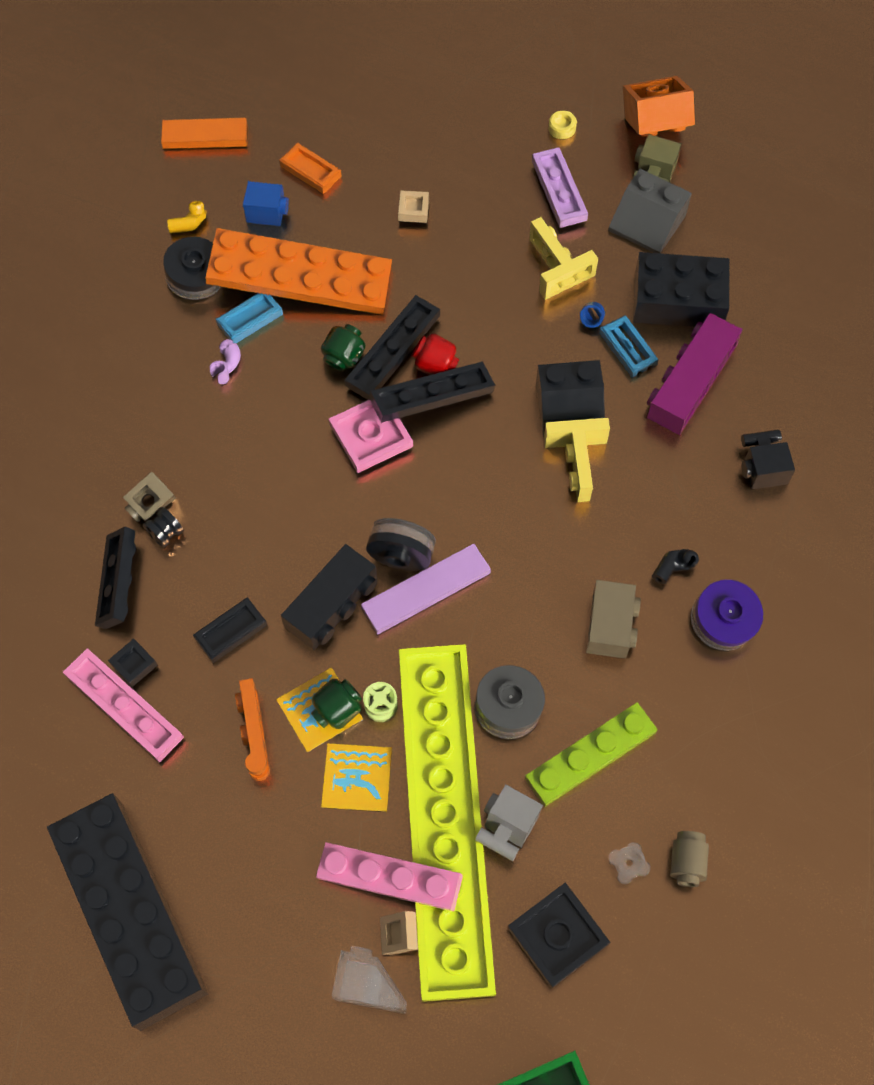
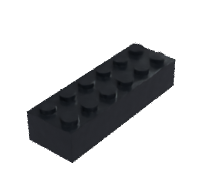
[47,793,208,1031]

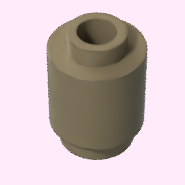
[670,831,709,887]

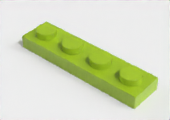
[525,702,658,807]

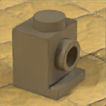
[123,471,176,522]

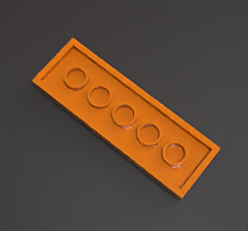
[206,228,392,315]

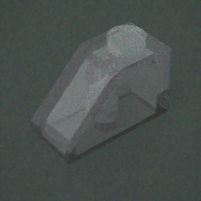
[332,946,408,1014]

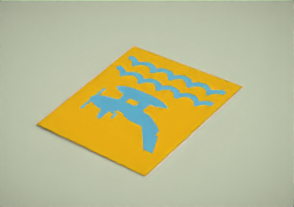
[276,667,363,752]
[321,743,392,812]

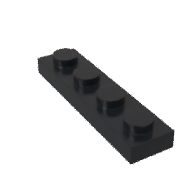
[345,295,440,400]
[369,361,496,423]

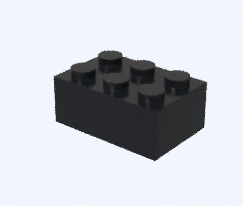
[633,252,730,327]

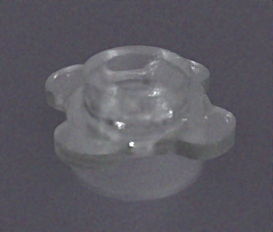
[609,842,650,884]

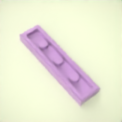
[361,544,491,635]

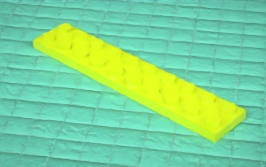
[399,644,496,1002]

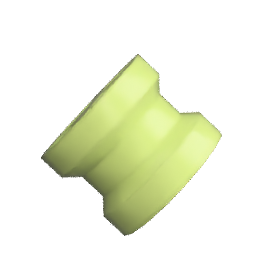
[363,682,398,722]

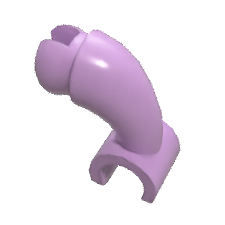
[210,339,241,385]

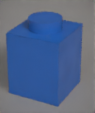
[243,181,289,226]

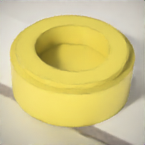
[548,111,577,139]

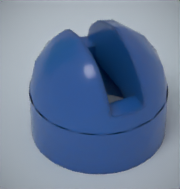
[580,301,605,328]

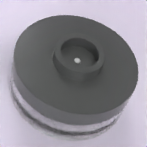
[474,665,545,739]

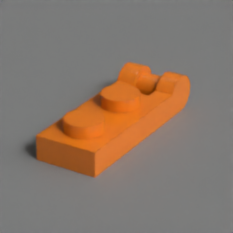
[235,678,270,781]

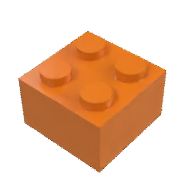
[623,76,695,137]

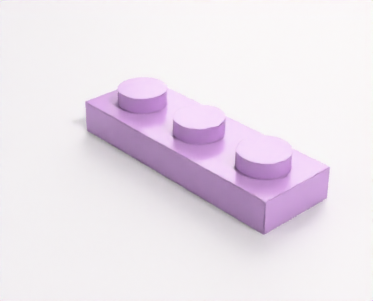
[532,147,588,228]

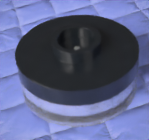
[163,237,221,300]
[366,518,436,571]

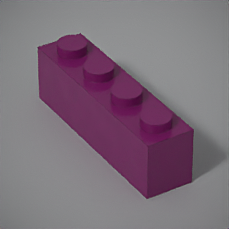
[647,313,743,435]

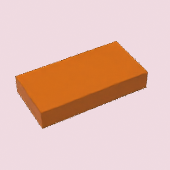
[279,142,341,194]

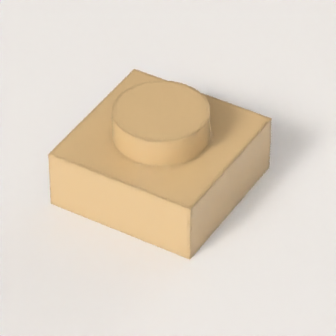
[398,191,429,223]
[380,911,418,955]

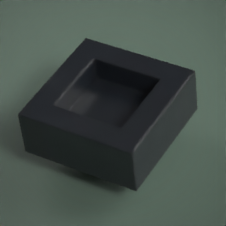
[108,638,157,687]

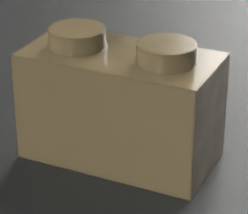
[586,580,641,659]

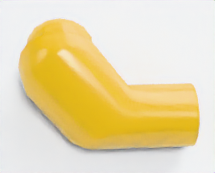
[167,201,207,234]

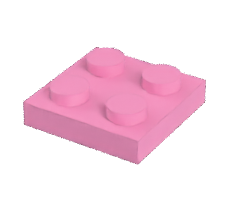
[329,399,413,473]

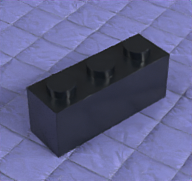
[281,544,378,650]

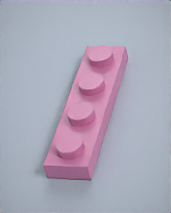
[63,648,184,763]
[316,842,463,912]

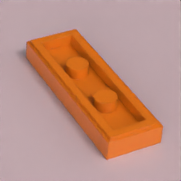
[161,118,248,149]

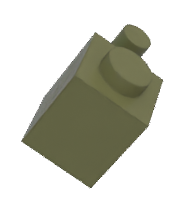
[633,134,682,182]

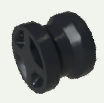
[143,507,184,548]

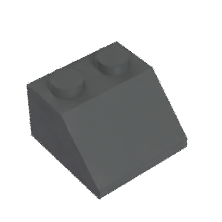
[608,169,692,253]

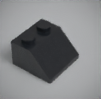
[536,360,605,437]

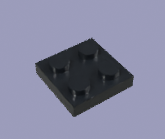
[507,882,611,989]

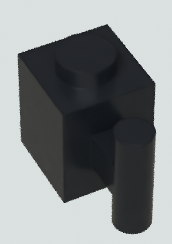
[741,430,795,490]

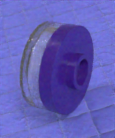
[691,580,763,651]

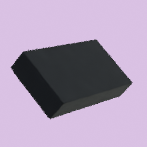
[193,597,267,663]

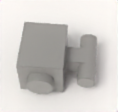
[475,785,543,861]

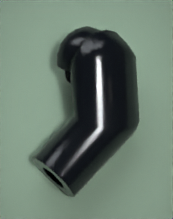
[652,549,699,585]

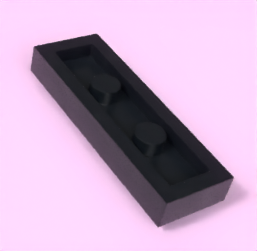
[95,526,136,629]

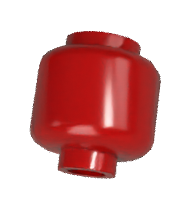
[412,333,459,375]

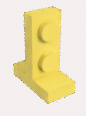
[529,217,598,300]
[544,418,610,502]

